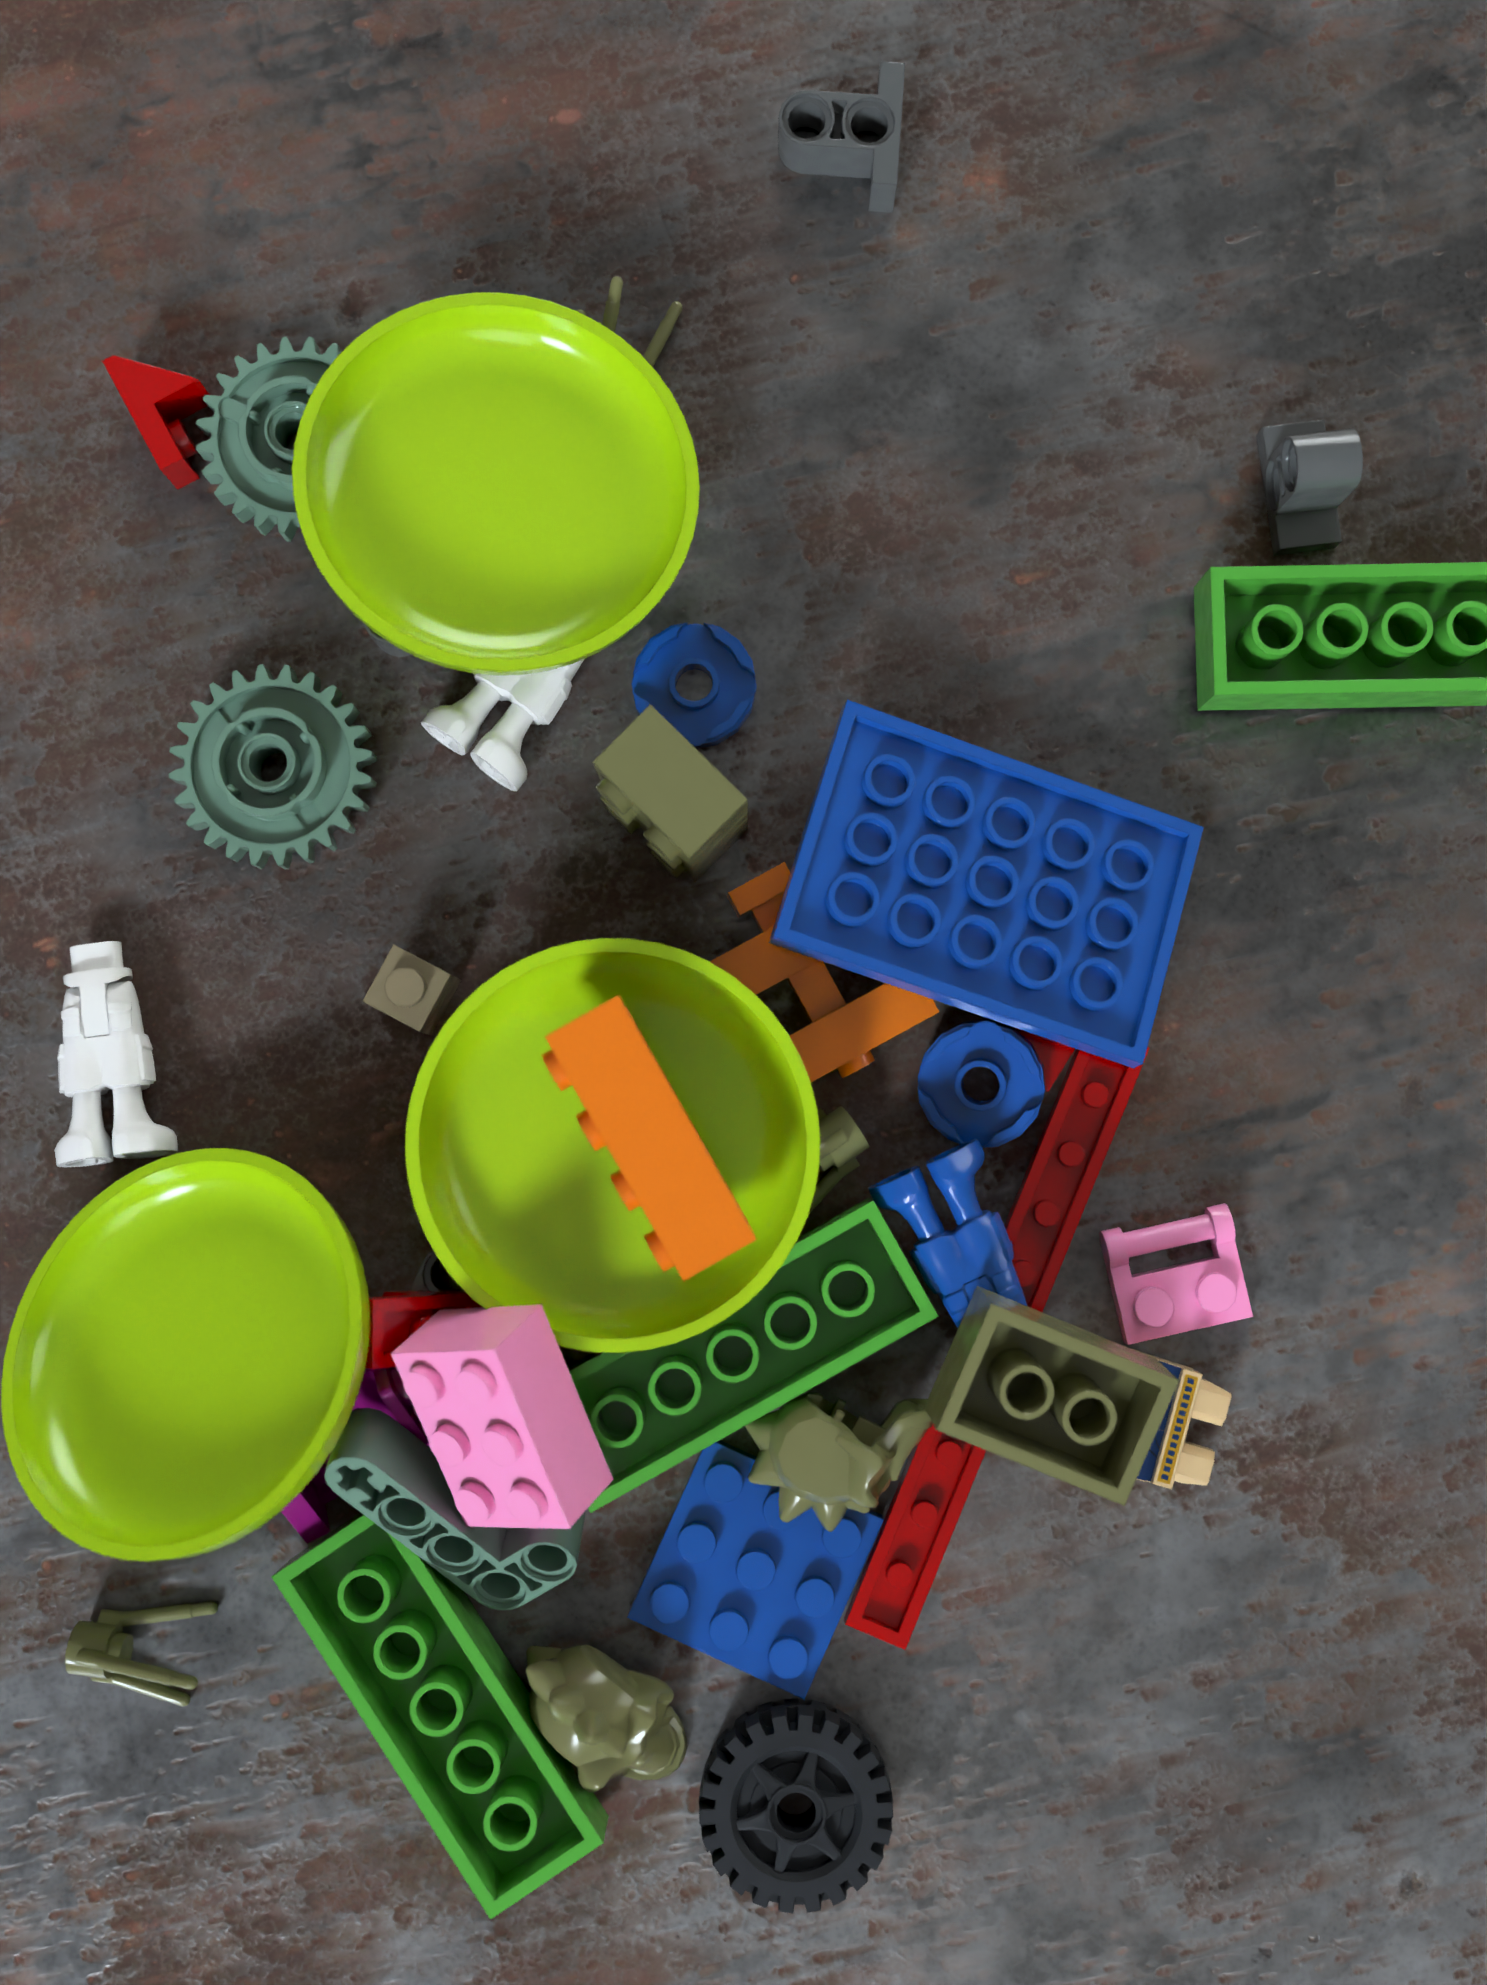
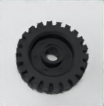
[699,1698,893,1913]

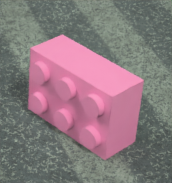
[391,1304,613,1529]

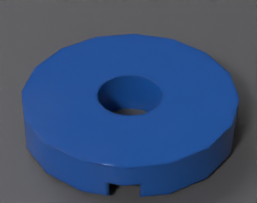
[632,623,757,749]
[918,1020,1046,1148]

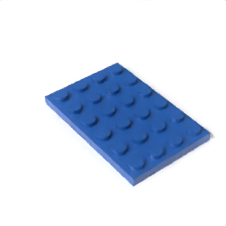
[769,700,1204,1068]

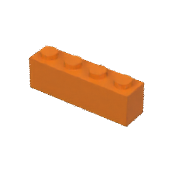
[541,995,757,1281]

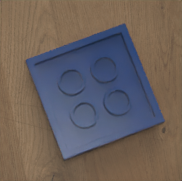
[627,1440,884,1699]

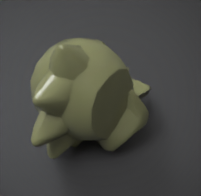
[745,1392,933,1532]
[526,1645,687,1792]

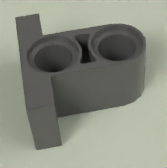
[778,61,905,213]
[1256,419,1363,556]

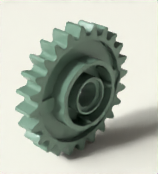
[196,336,342,542]
[169,664,377,869]

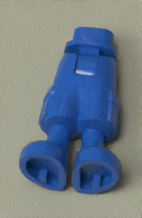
[868,1139,1027,1328]

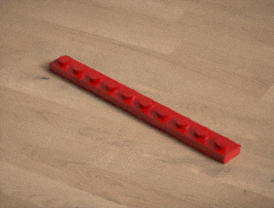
[844,1047,1150,1650]

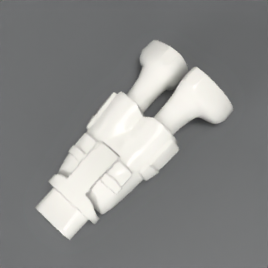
[421,659,584,791]
[54,941,178,1167]

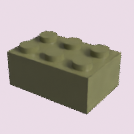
[593,704,748,882]
[924,1286,1179,1506]

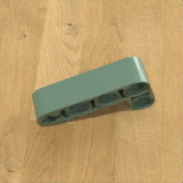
[325,1408,585,1610]

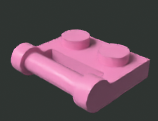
[1099,1203,1253,1345]

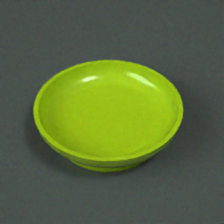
[292,292,700,676]
[405,938,820,1353]
[1,1148,370,1561]

